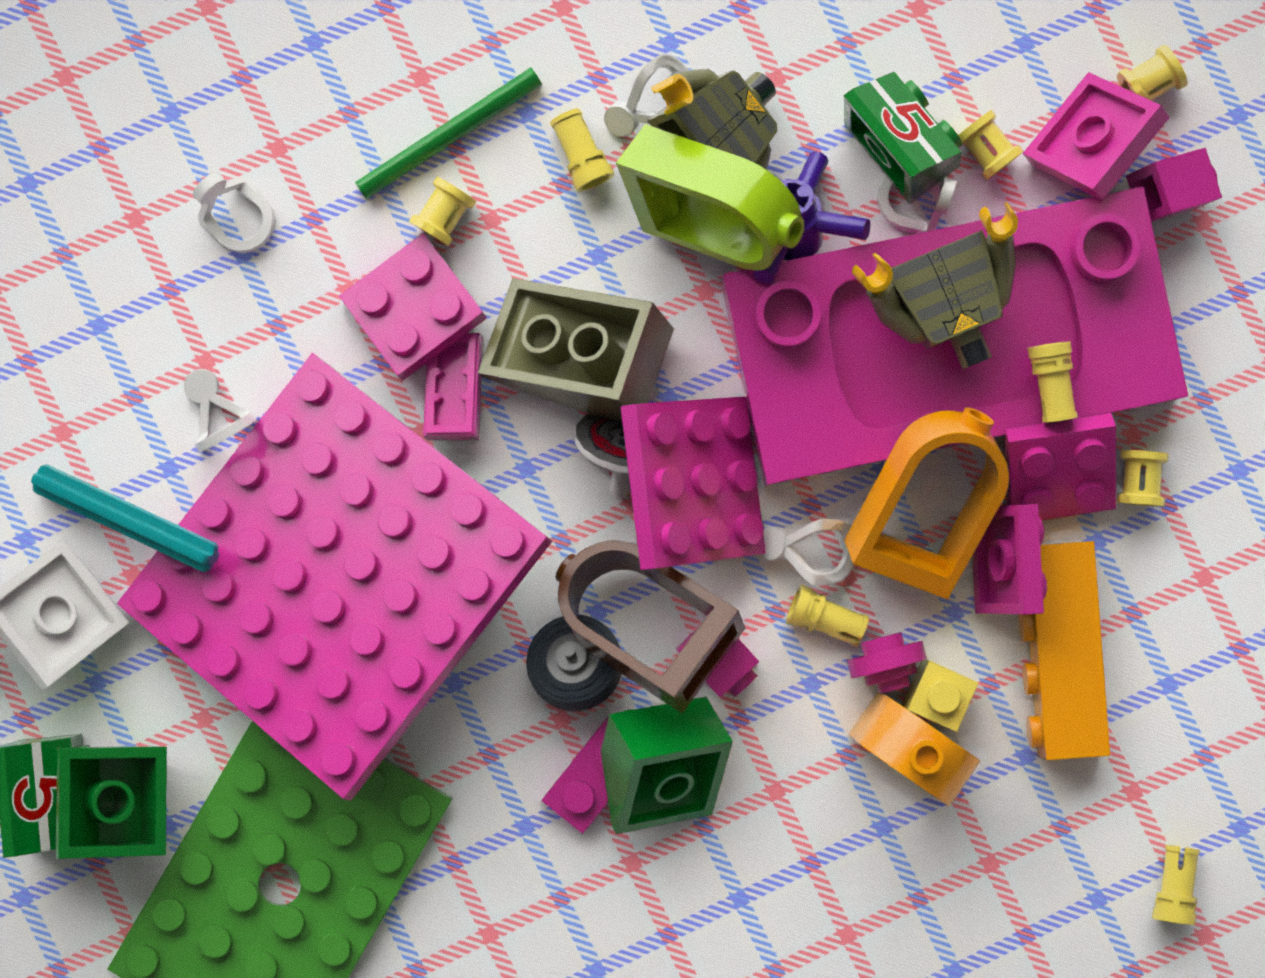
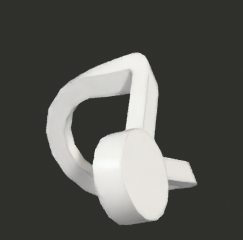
[604,54,689,137]
[192,172,275,254]
[877,176,957,234]
[184,368,257,453]
[761,519,854,586]

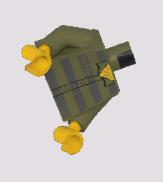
[647,68,777,170]
[852,202,1018,370]

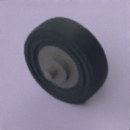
[526,615,622,711]

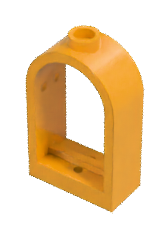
[844,407,1009,600]
[848,691,981,807]

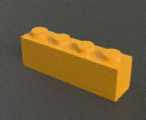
[1019,541,1110,760]

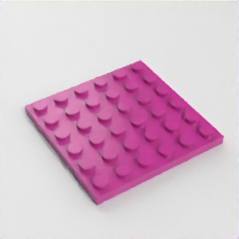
[116,353,552,801]

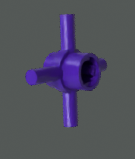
[753,151,871,284]

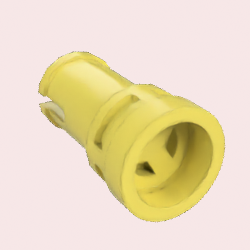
[550,108,615,192]
[1027,341,1078,422]
[786,584,869,647]
[1152,845,1200,925]

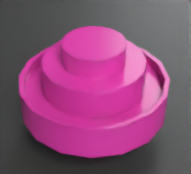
[846,632,927,693]

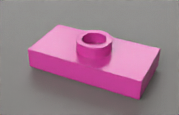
[423,333,483,441]

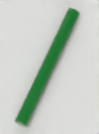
[355,67,542,200]

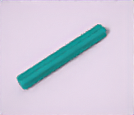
[31,464,220,572]

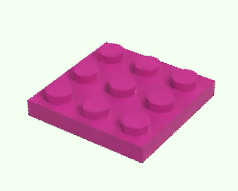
[621,396,766,570]

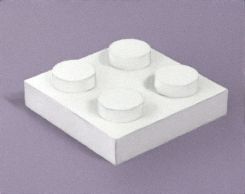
[0,539,129,690]

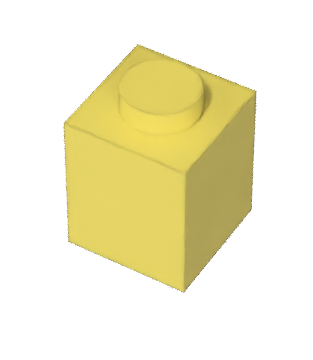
[901,659,978,732]

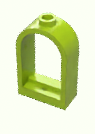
[616,124,804,270]

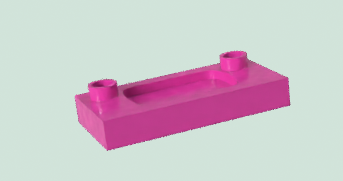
[721,186,1188,486]

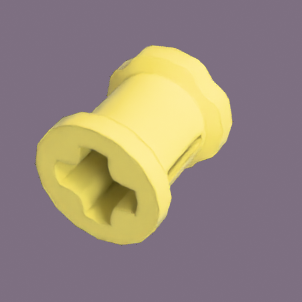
[1116,45,1188,101]
[958,110,1024,181]
[409,177,477,247]
[1116,450,1169,507]

